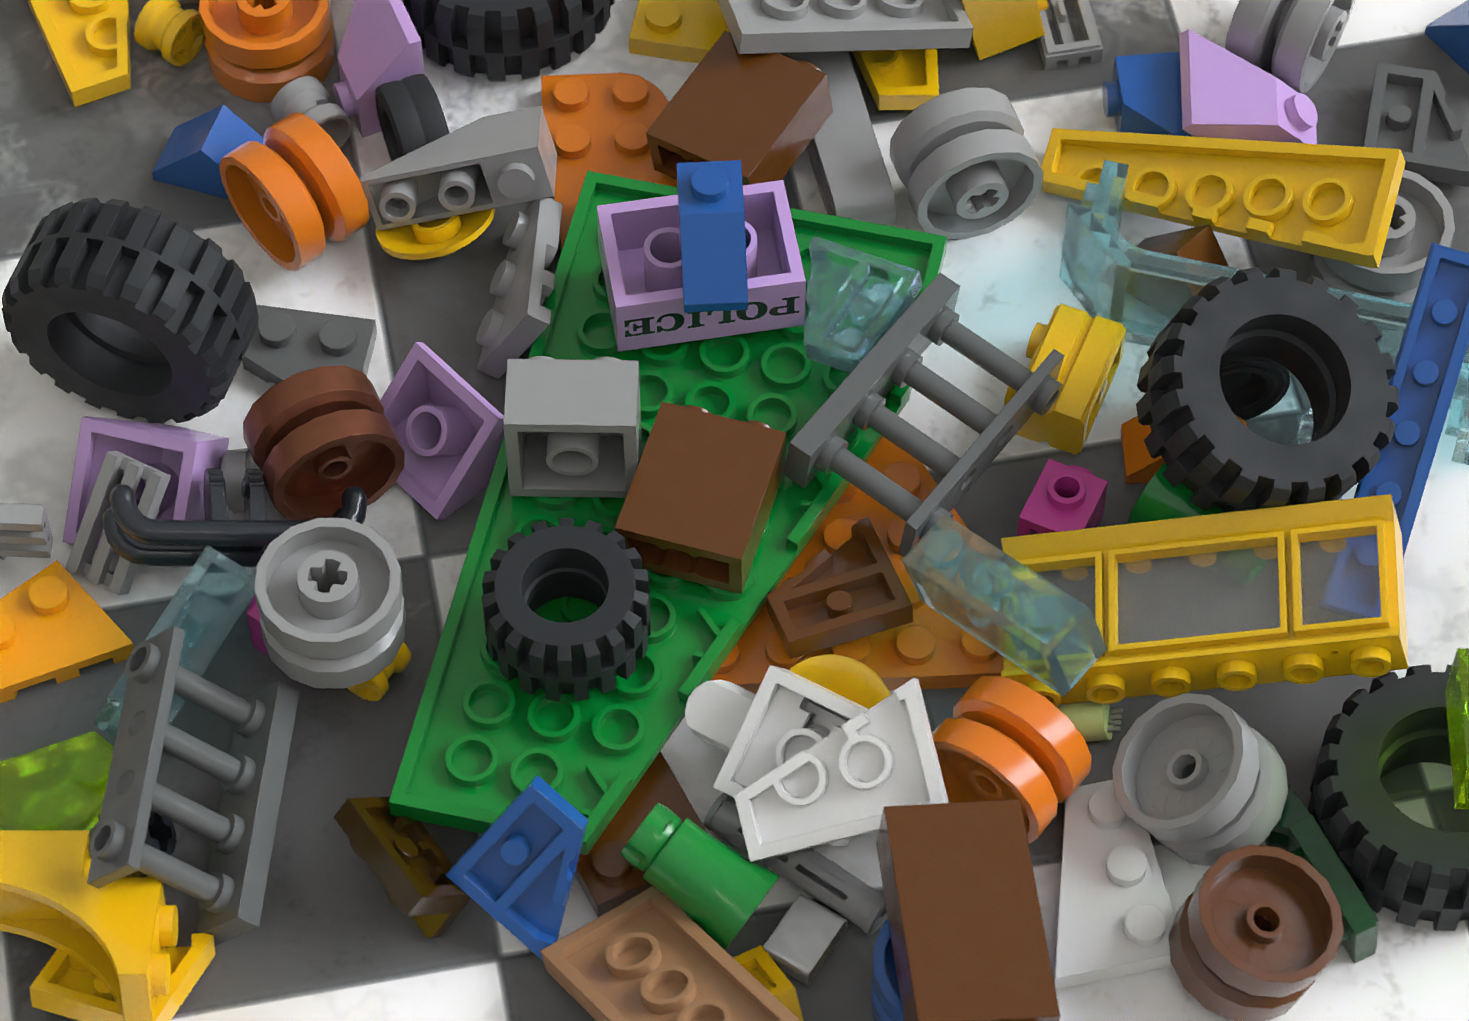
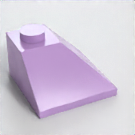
[332,0,425,138]
[1179,29,1318,144]
[62,416,229,568]

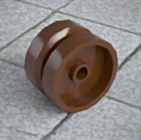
[1169,845,1343,1021]

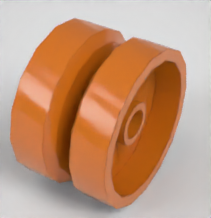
[199,0,336,103]
[219,112,370,271]
[932,676,1092,845]

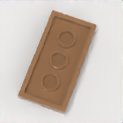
[540,886,800,1021]

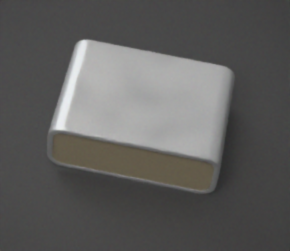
[763,894,848,986]

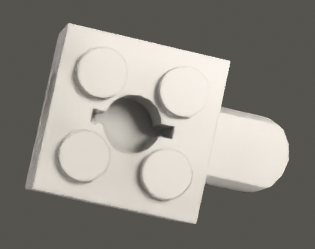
[685,665,869,846]

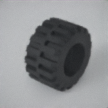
[481,518,651,702]

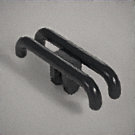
[102,468,367,567]

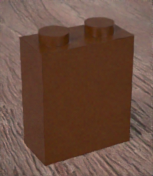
[646,31,833,185]
[615,402,786,594]

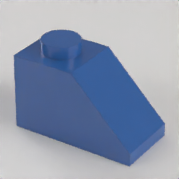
[1102,52,1193,137]
[677,160,748,313]

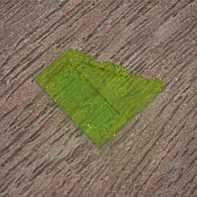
[0,731,114,830]

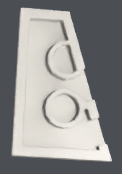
[734,678,949,862]
[1054,780,1175,990]

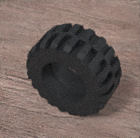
[402,0,615,81]
[2,198,259,424]
[1136,267,1399,513]
[1308,664,1469,931]

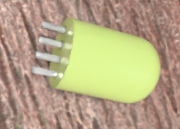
[1057,702,1123,742]

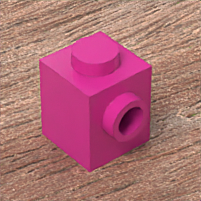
[1017,459,1108,536]

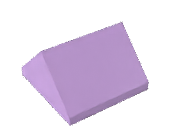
[380,342,504,520]

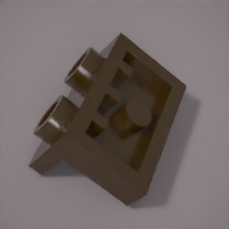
[334,796,471,938]

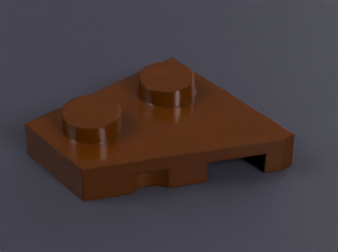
[767,517,913,659]

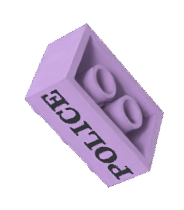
[597,180,806,352]

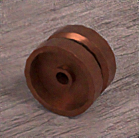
[243,365,405,520]

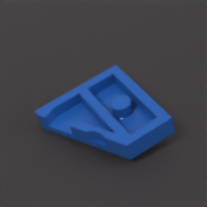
[446,775,588,961]

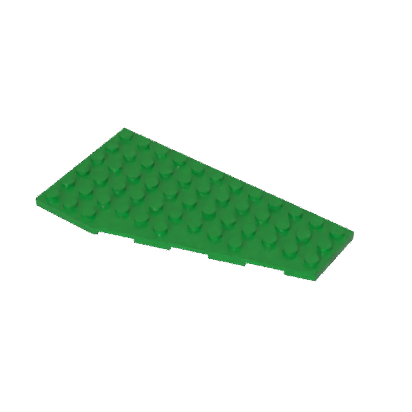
[389,171,947,855]

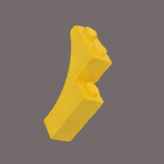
[0,830,178,1021]

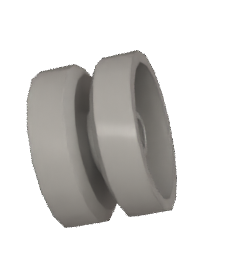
[1225,0,1355,93]
[889,87,1043,239]
[1309,170,1455,324]
[254,518,406,689]
[1112,693,1288,866]

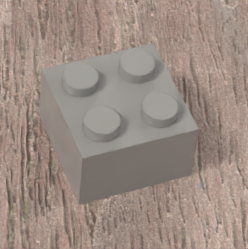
[503,356,642,498]

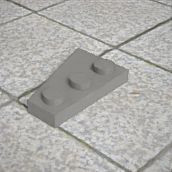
[476,198,563,379]

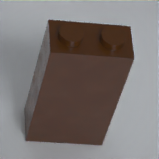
[876,799,1060,1021]

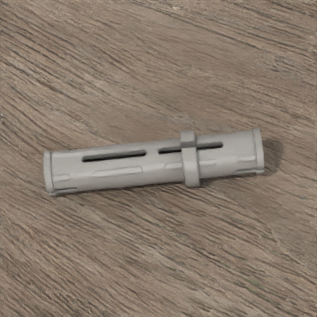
[703,792,887,935]

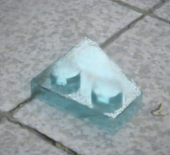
[804,236,922,373]

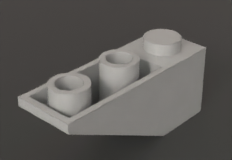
[360,105,557,231]

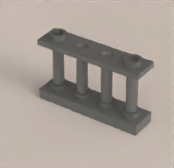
[784,273,1064,561]
[87,626,300,945]

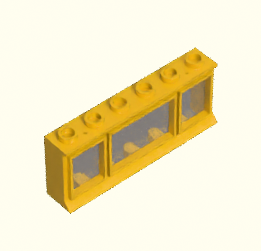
[1001,494,1409,707]

